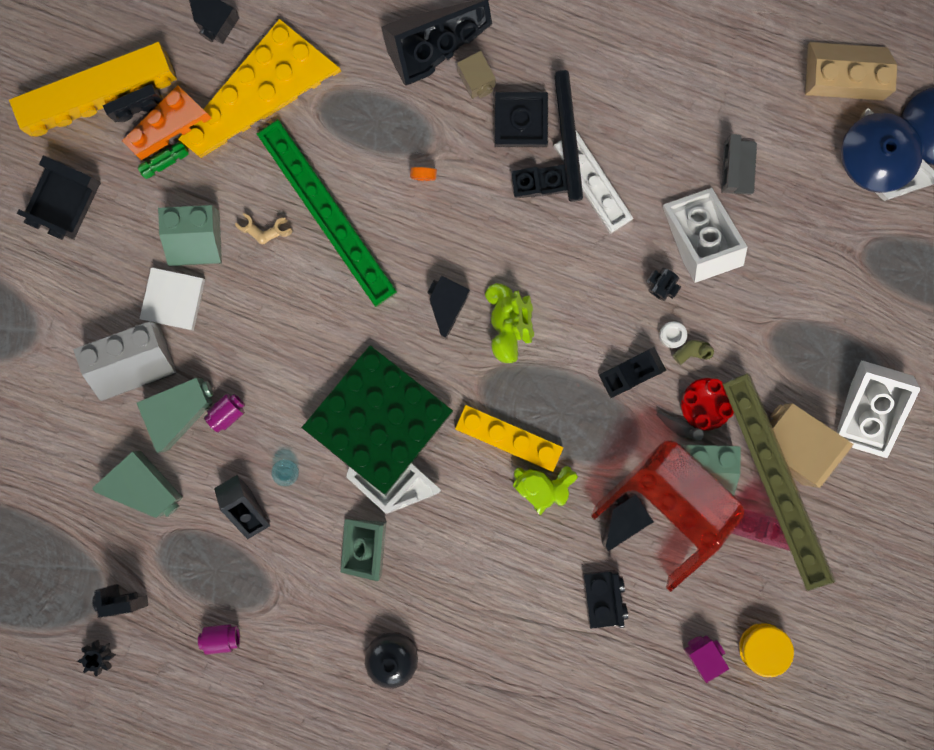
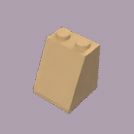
[770,403,854,488]

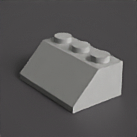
[73,321,177,401]

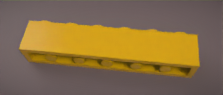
[9,42,177,137]

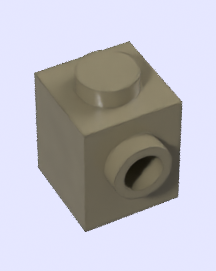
[457,51,496,99]

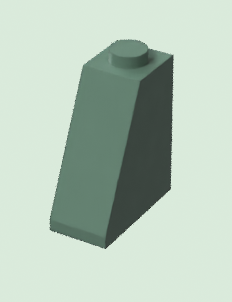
[137,378,213,453]
[92,451,183,518]

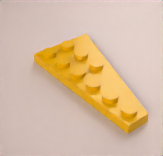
[178,19,341,158]

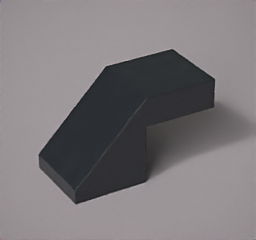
[599,347,667,398]

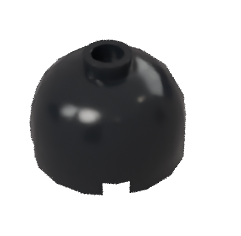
[364,632,418,689]

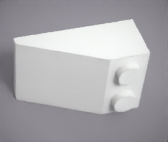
[663,188,747,283]
[837,360,920,458]

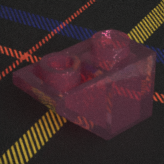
[729,507,790,551]

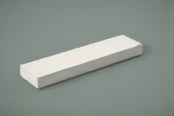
[553,131,633,234]

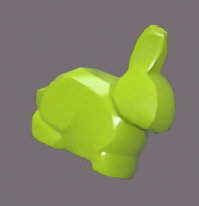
[513,466,578,515]

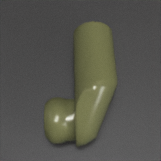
[672,340,714,365]

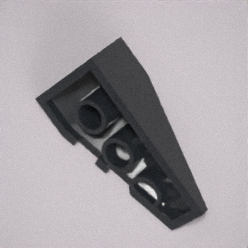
[381,0,492,86]

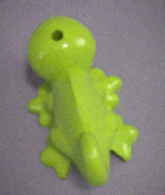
[485,283,534,363]

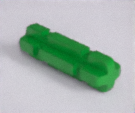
[138,142,189,179]

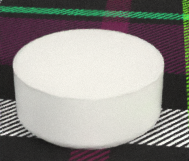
[659,321,687,348]

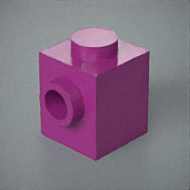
[684,636,729,683]

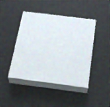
[140,268,205,331]

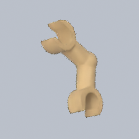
[235,214,293,244]

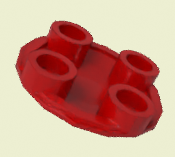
[681,377,734,431]

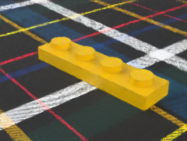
[455,405,564,472]

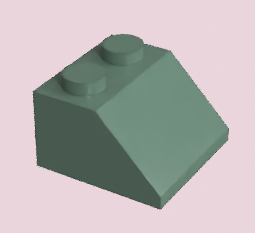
[158,205,222,266]
[679,444,741,499]

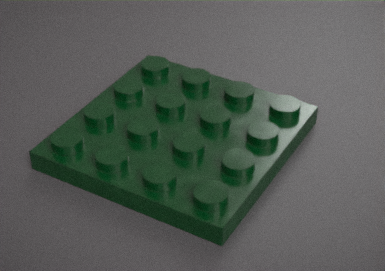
[301,345,453,496]

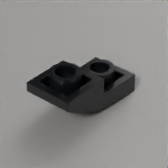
[511,164,567,198]

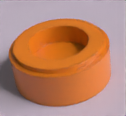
[410,167,437,181]

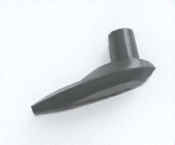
[656,410,704,440]

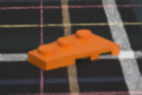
[122,85,212,160]

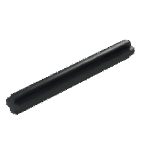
[554,70,583,202]

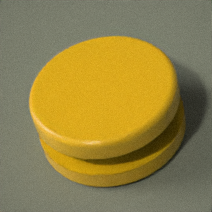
[739,623,794,677]

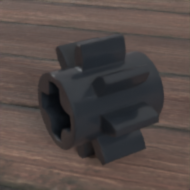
[646,268,681,301]
[78,640,116,676]

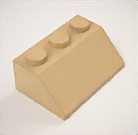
[805,42,897,101]

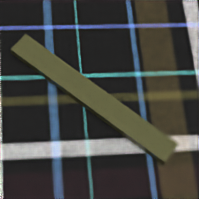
[723,373,836,591]

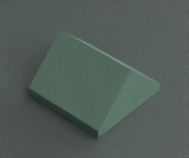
[340,519,386,581]

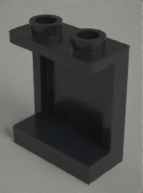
[17,155,101,240]

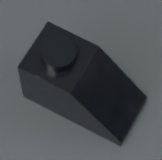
[189,0,239,44]
[427,275,470,340]
[214,475,270,540]
[602,492,654,552]

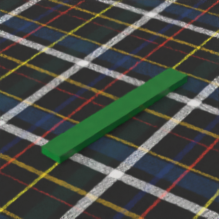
[257,119,397,308]

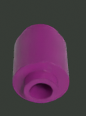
[204,393,245,433]
[198,624,240,655]

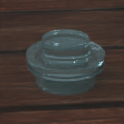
[272,459,299,486]

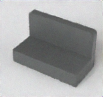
[721,134,757,195]

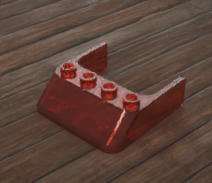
[591,440,744,592]

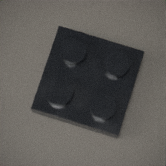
[495,92,548,147]

